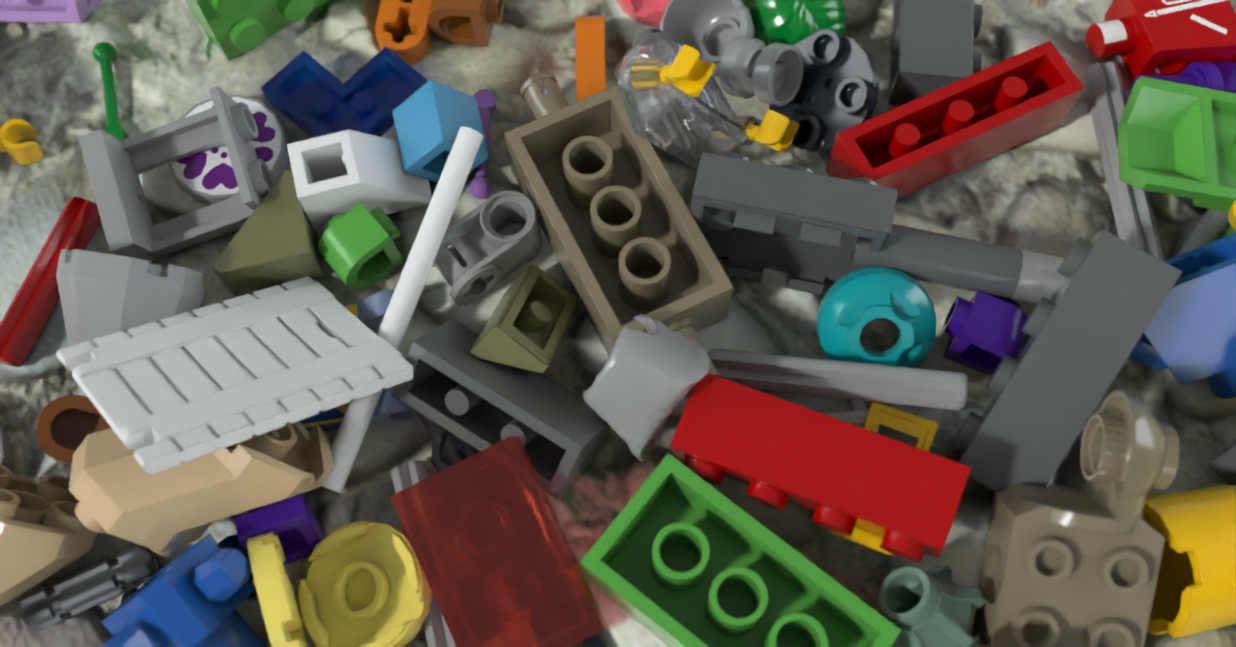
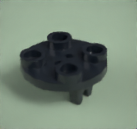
[769,29,879,152]

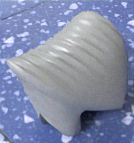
[583,314,710,462]

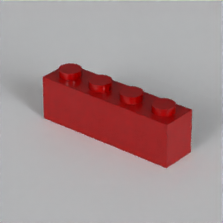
[826,41,1084,200]
[670,373,972,563]

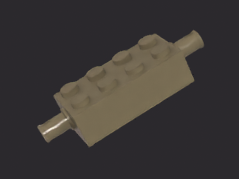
[504,72,734,398]

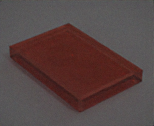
[390,435,608,647]

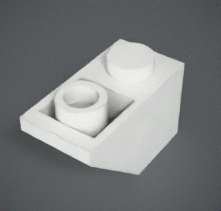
[287,129,432,232]

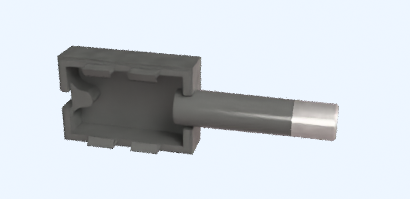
[690,152,1067,304]

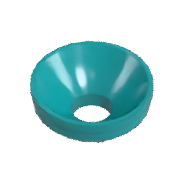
[817,266,937,368]

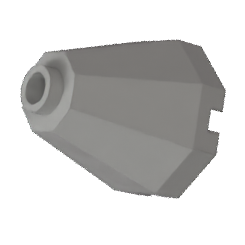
[56,249,208,384]

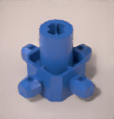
[102,533,268,647]

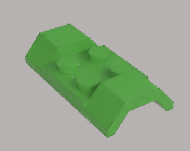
[1117,76,1236,212]

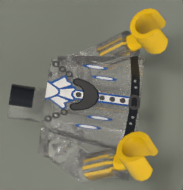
[614,29,799,170]

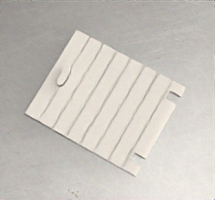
[57,276,413,474]

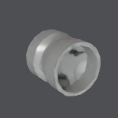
[719,36,804,106]

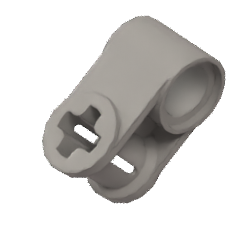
[432,191,542,306]

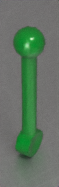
[92,42,129,141]

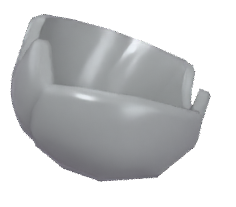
[659,0,755,78]

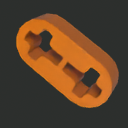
[375,0,433,66]
[575,16,606,102]

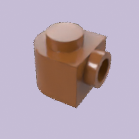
[427,0,504,47]
[36,395,111,465]

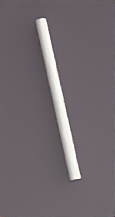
[321,126,483,493]

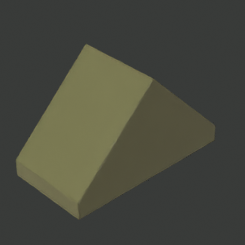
[211,170,325,297]

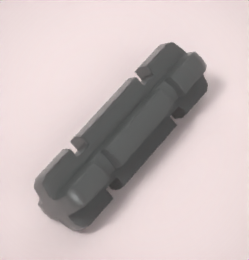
[18,543,160,630]

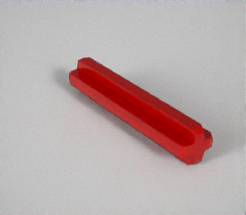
[0,197,101,368]

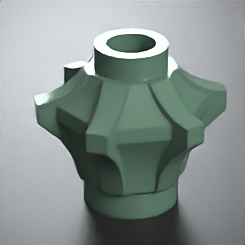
[878,565,987,647]

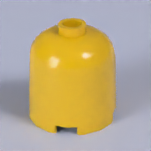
[1142,485,1236,638]

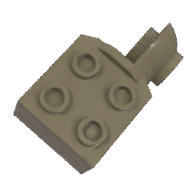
[973,391,1180,647]

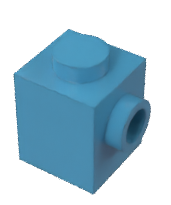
[392,79,489,183]

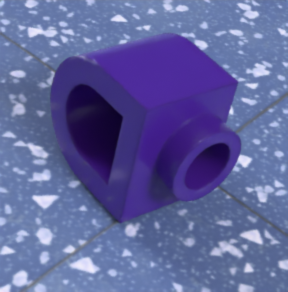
[942,290,1028,375]

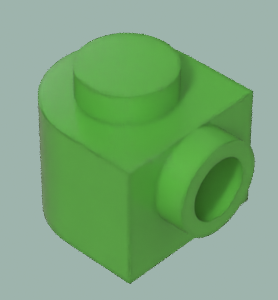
[318,202,405,291]

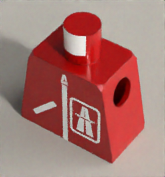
[1087,0,1236,80]

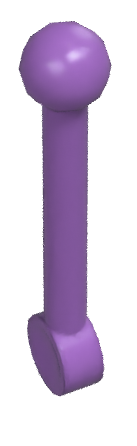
[469,89,497,200]

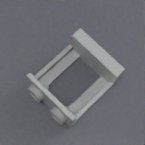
[78,86,275,261]

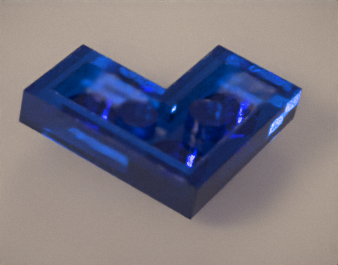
[260,47,428,138]

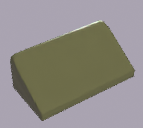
[470,263,579,373]

